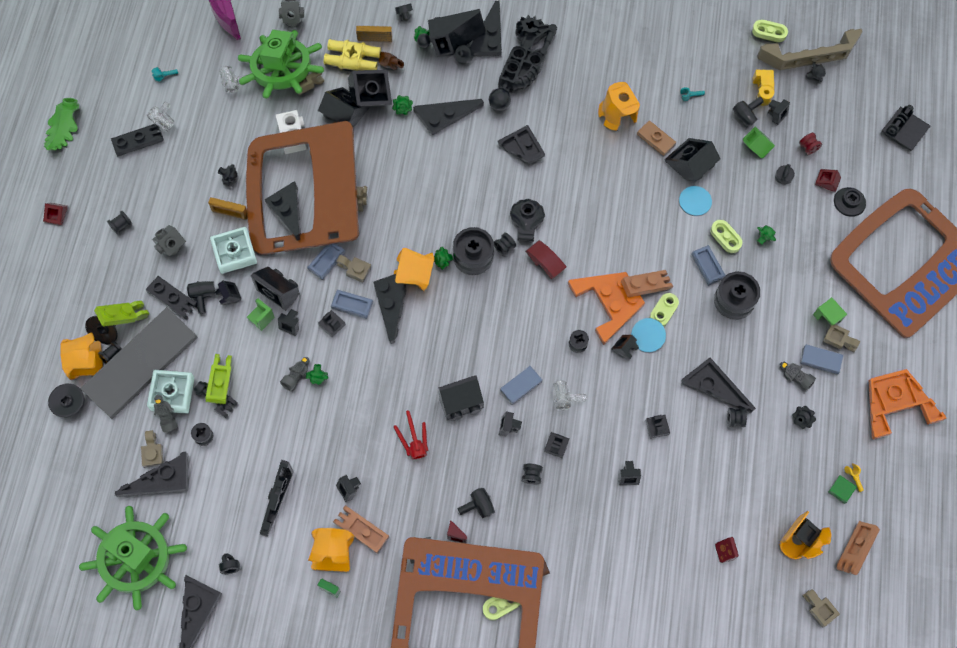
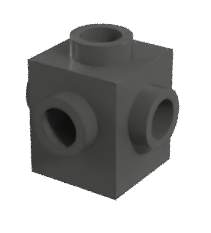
[279,0,304,26]
[152,225,186,256]

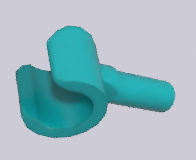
[151,67,178,82]
[680,87,705,101]

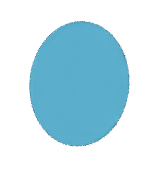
[679,186,712,216]
[631,318,666,352]

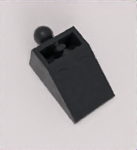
[417,9,486,57]

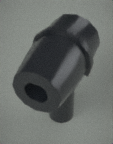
[733,97,764,127]
[187,281,215,314]
[457,488,495,519]

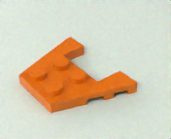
[568,272,645,345]
[868,369,946,439]

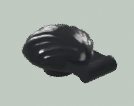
[510,199,545,242]

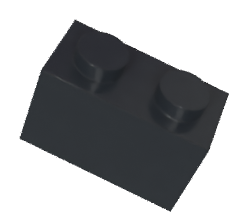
[348,69,392,107]
[318,87,370,126]
[664,138,721,181]
[251,266,300,311]
[438,375,484,421]

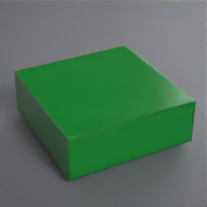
[828,475,857,504]
[317,578,341,598]

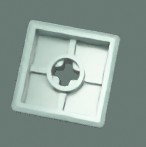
[210,227,257,274]
[147,370,194,414]

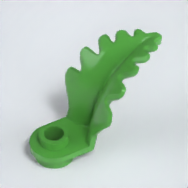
[44,98,79,150]

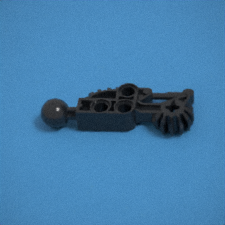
[488,15,557,111]

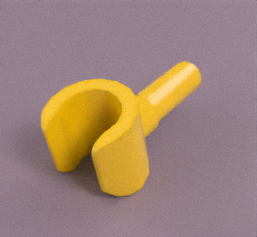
[844,463,864,492]

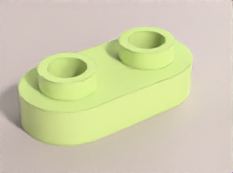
[752,20,788,42]
[710,220,742,253]
[649,293,679,327]
[483,597,520,621]

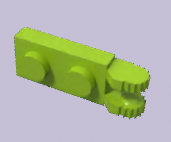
[94,300,150,326]
[206,354,232,404]

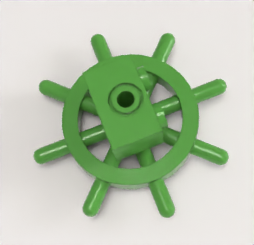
[238,29,324,99]
[79,506,187,611]

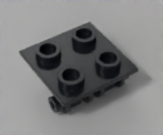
[881,105,931,151]

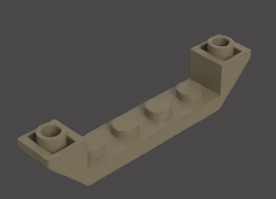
[757,29,863,70]

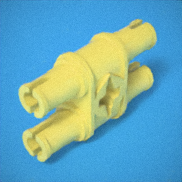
[323,39,381,71]

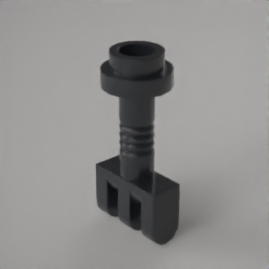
[194,381,238,419]

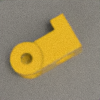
[752,69,774,106]

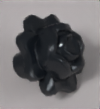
[807,62,826,83]
[218,164,238,185]
[792,406,816,429]

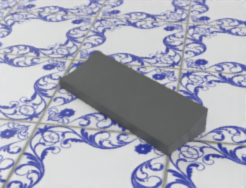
[80,307,198,419]

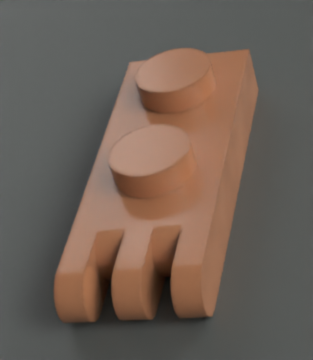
[621,270,673,297]
[333,505,389,554]
[837,521,880,575]

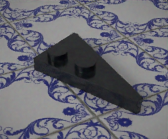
[470,1,502,56]
[413,99,484,135]
[264,181,301,241]
[373,273,407,344]
[681,357,756,413]
[115,452,188,497]
[260,460,294,537]
[179,575,222,648]

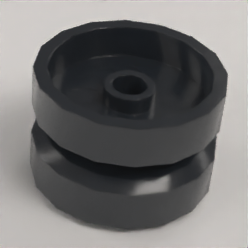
[453,227,494,275]
[714,271,761,320]

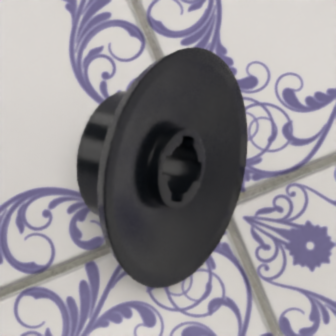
[833,187,866,217]
[85,316,118,345]
[48,383,84,417]

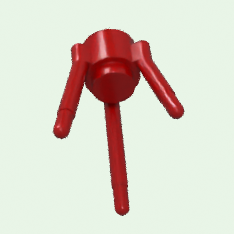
[393,410,429,460]

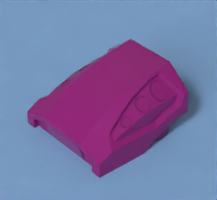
[209,0,241,40]

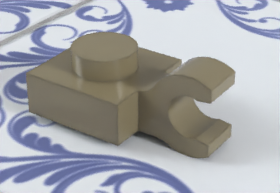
[299,72,324,95]
[357,186,368,212]
[336,255,371,283]
[823,324,861,352]
[141,430,164,468]
[802,589,840,628]

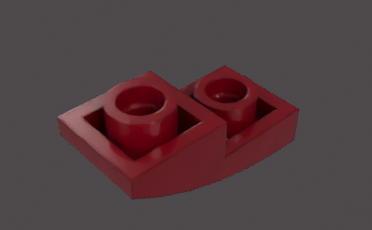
[525,240,567,279]

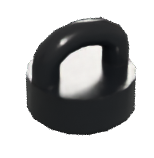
[775,164,795,184]
[219,553,240,575]

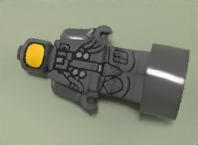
[280,357,310,391]
[780,361,816,391]
[154,395,178,432]

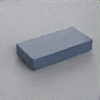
[307,243,346,280]
[691,245,726,286]
[331,289,373,319]
[800,344,843,374]
[500,366,542,405]

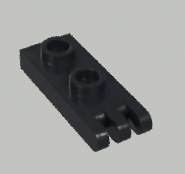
[111,124,164,157]
[146,276,197,319]

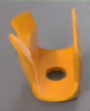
[598,82,640,131]
[394,248,434,291]
[60,333,103,380]
[779,511,831,559]
[308,528,355,572]

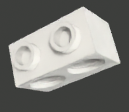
[276,110,307,154]

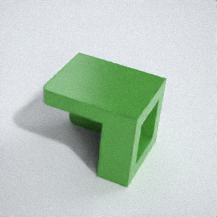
[742,126,775,158]
[813,297,847,326]
[247,298,275,331]

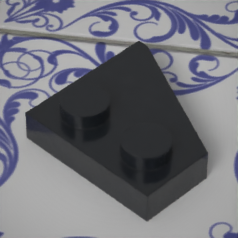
[498,125,545,165]

